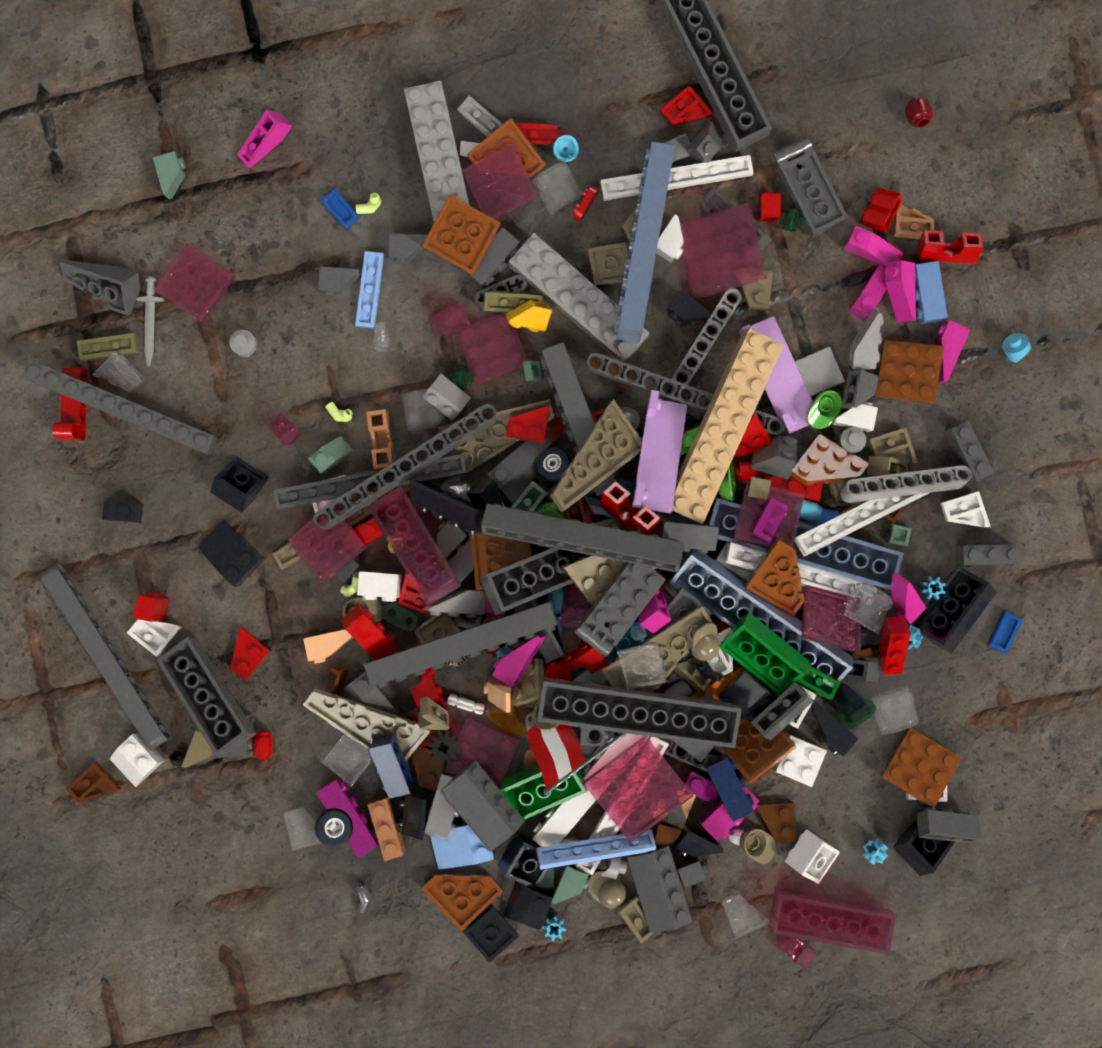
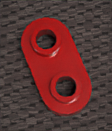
[572,186,599,222]

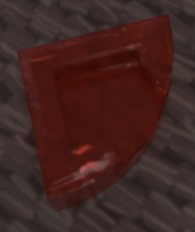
[545,417,562,444]

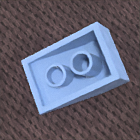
[430,822,495,869]

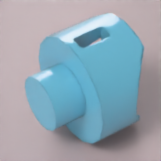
[553,135,579,162]
[1002,333,1032,362]

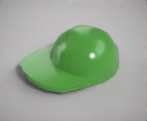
[807,390,842,429]
[718,462,736,502]

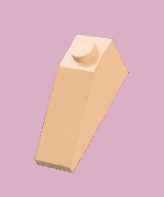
[304,630,353,664]
[484,676,511,712]

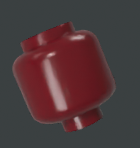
[905,98,933,128]

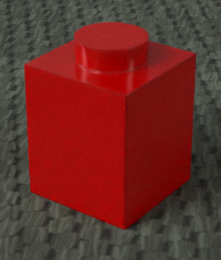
[758,191,781,222]

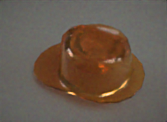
[486,703,527,737]

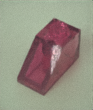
[429,302,471,337]

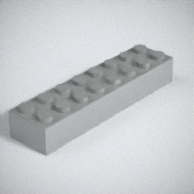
[404,81,469,222]
[509,233,650,363]

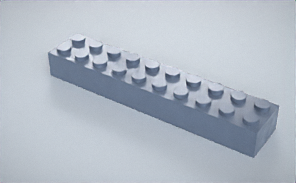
[614,142,675,343]
[707,498,904,590]
[669,549,853,682]

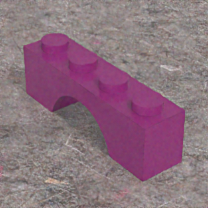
[316,777,379,858]

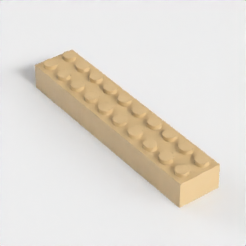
[672,328,784,524]

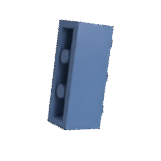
[915,261,948,325]

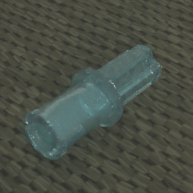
[629,623,647,642]

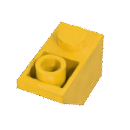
[506,300,552,332]

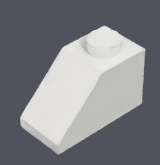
[656,214,684,263]
[831,402,878,432]

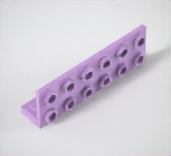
[739,317,813,435]
[632,390,687,513]

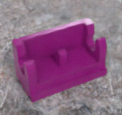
[750,497,788,543]

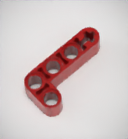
[52,367,87,441]

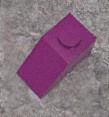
[680,767,719,804]

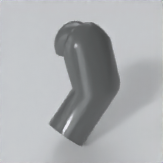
[354,883,371,913]

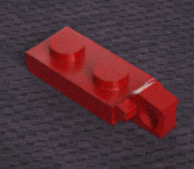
[516,123,567,145]

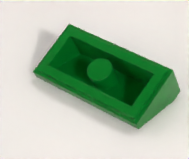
[797,665,841,700]

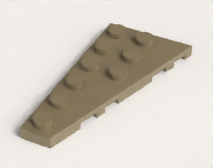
[438,399,554,482]
[550,399,642,512]
[562,520,673,606]
[601,605,713,692]
[303,688,431,761]

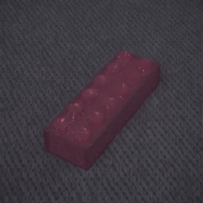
[368,486,462,606]
[768,888,896,955]

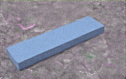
[355,251,384,329]

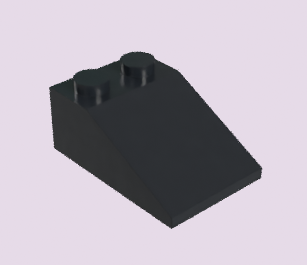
[198,520,266,587]
[893,804,955,876]

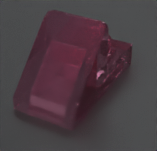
[268,412,301,445]
[774,929,818,969]

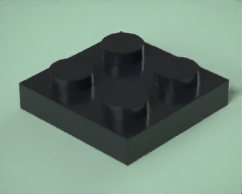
[464,905,519,963]

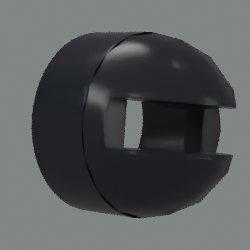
[169,749,185,767]

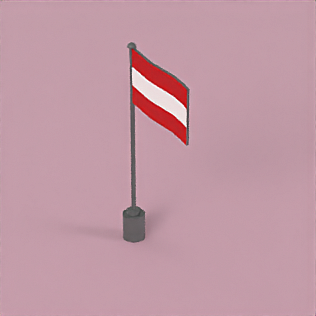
[527,679,693,796]

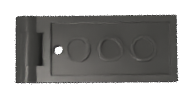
[771,136,848,238]
[574,562,666,657]

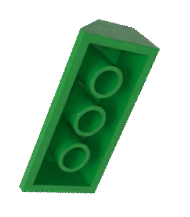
[720,612,809,696]
[500,764,587,819]

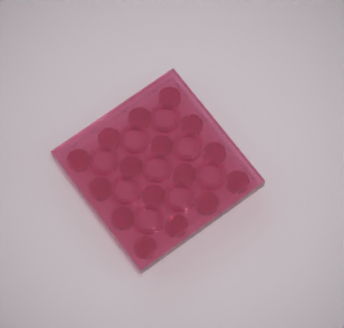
[680,202,767,300]
[583,736,694,842]

